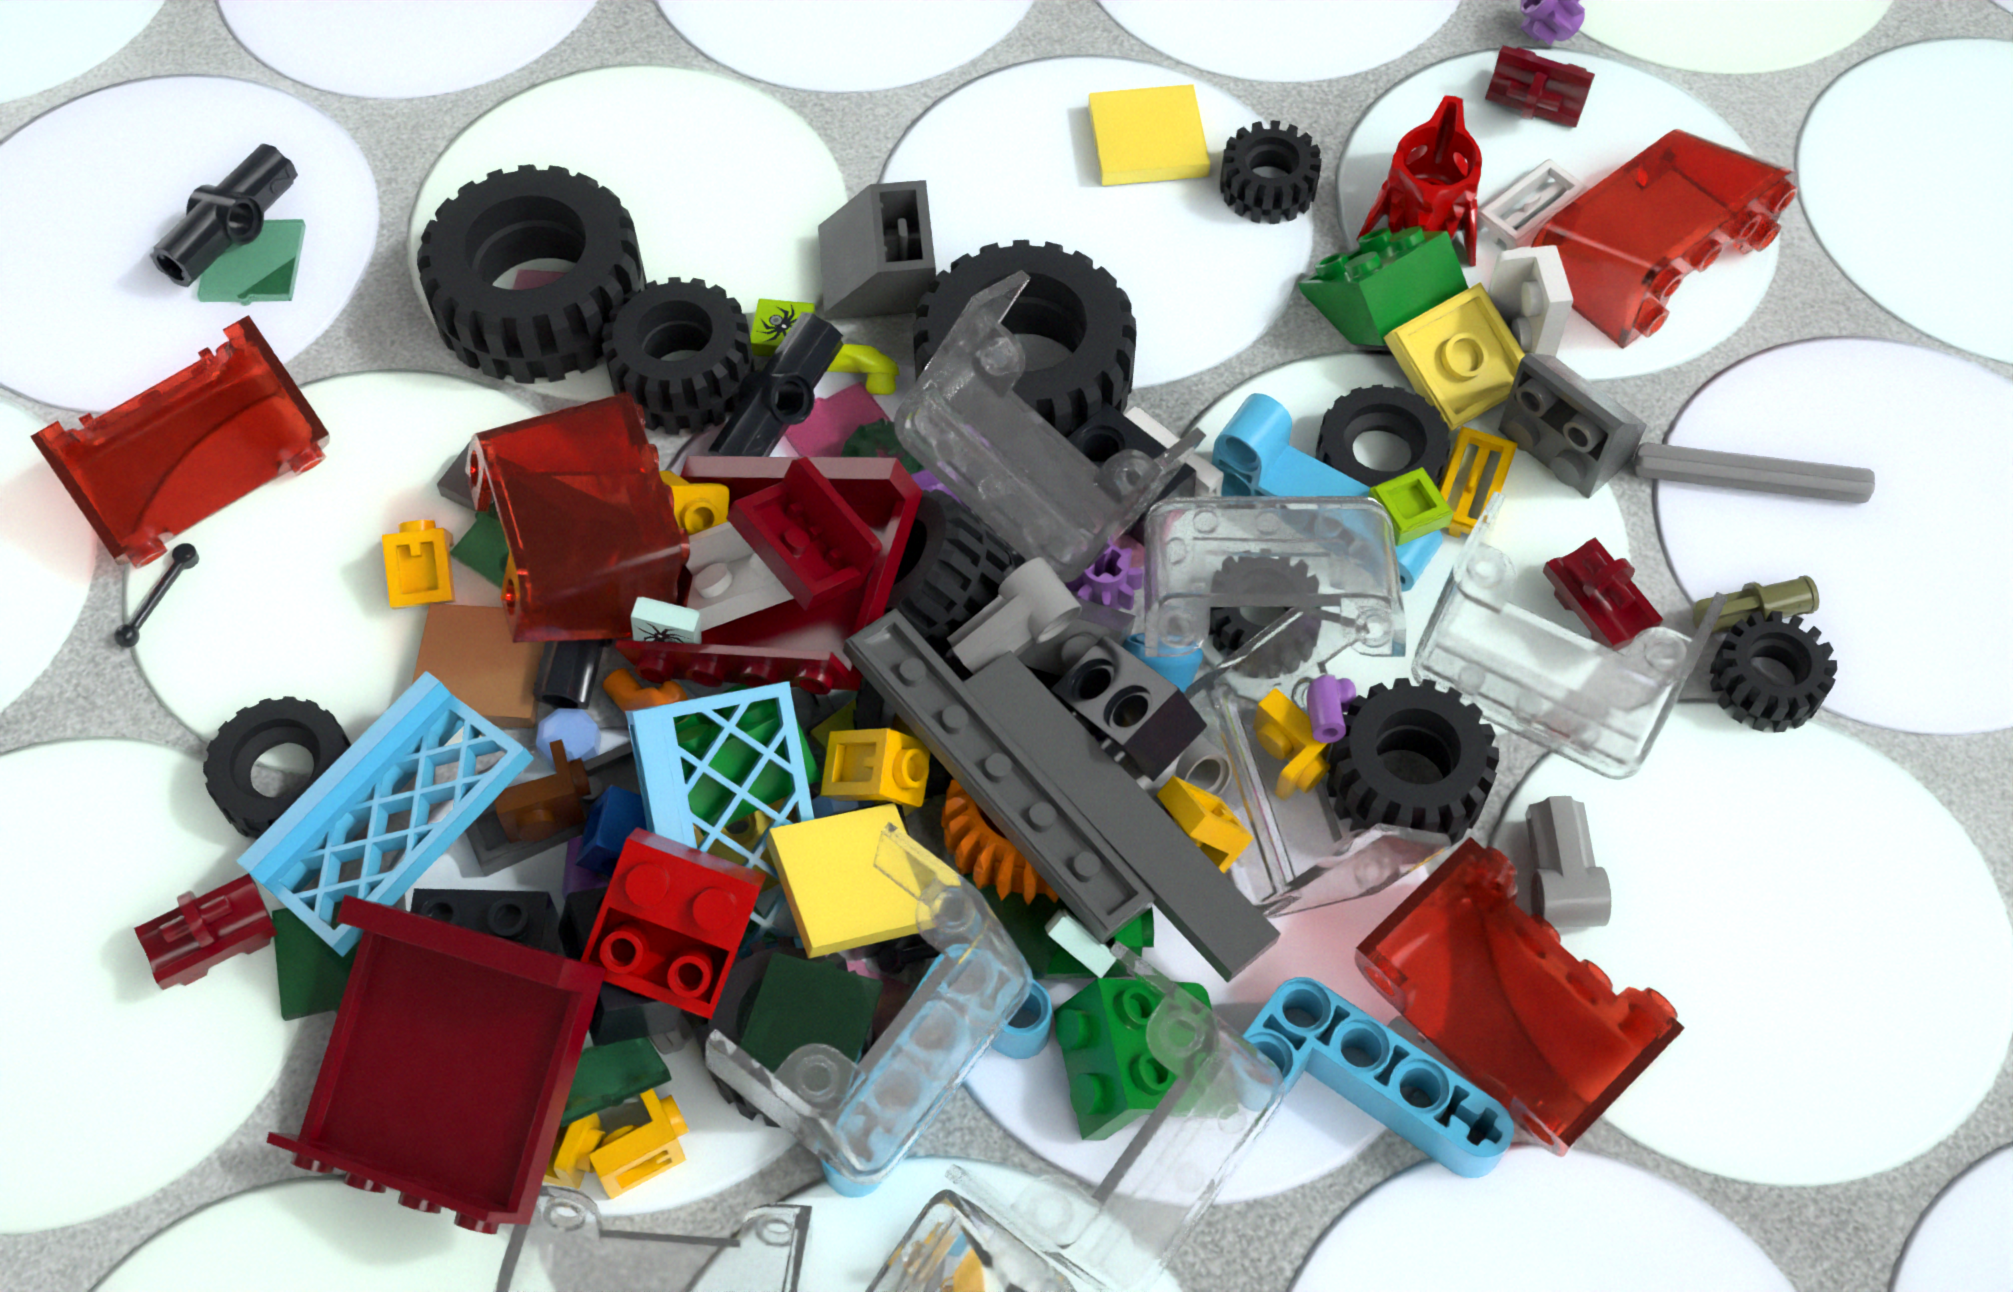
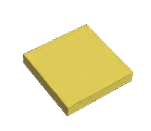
[1088,84,1210,186]
[1383,282,1525,433]
[766,803,940,959]

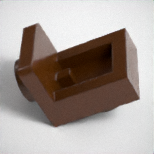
[494,739,592,844]

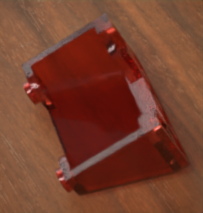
[30,315,330,569]

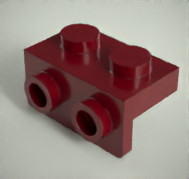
[726,456,882,611]

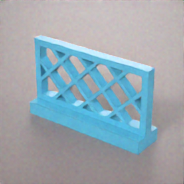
[236,671,534,957]
[626,681,814,960]

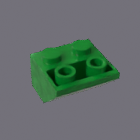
[1298,226,1469,346]
[673,683,822,837]

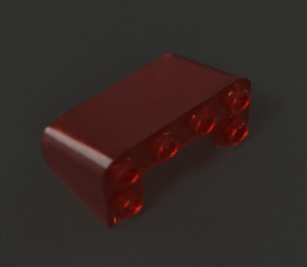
[1530,129,1798,349]
[465,392,690,643]
[1354,836,1685,1158]

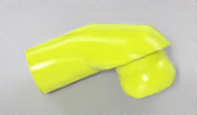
[826,344,900,395]

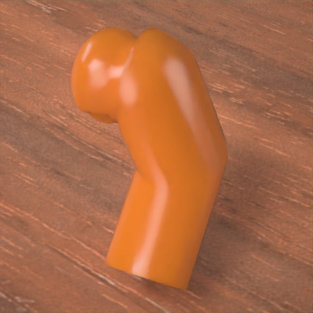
[602,668,689,715]

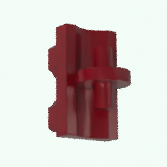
[1485,45,1595,128]
[1542,537,1663,656]
[134,873,278,991]

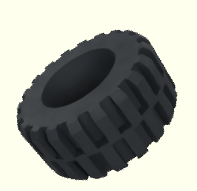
[417,164,647,384]
[913,239,1137,462]

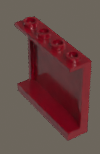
[615,456,923,695]
[266,895,606,1234]

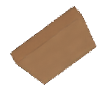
[411,603,547,728]

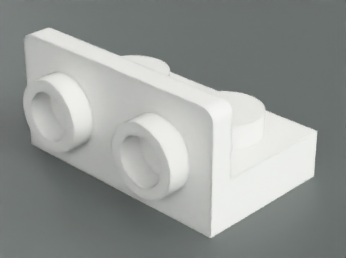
[1488,245,1573,357]
[677,521,794,631]

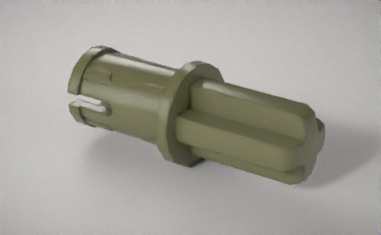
[1692,575,1820,635]

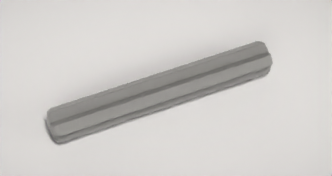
[1634,442,1875,503]

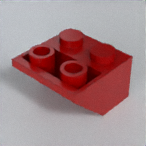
[581,827,766,1019]

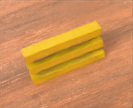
[1438,426,1518,546]

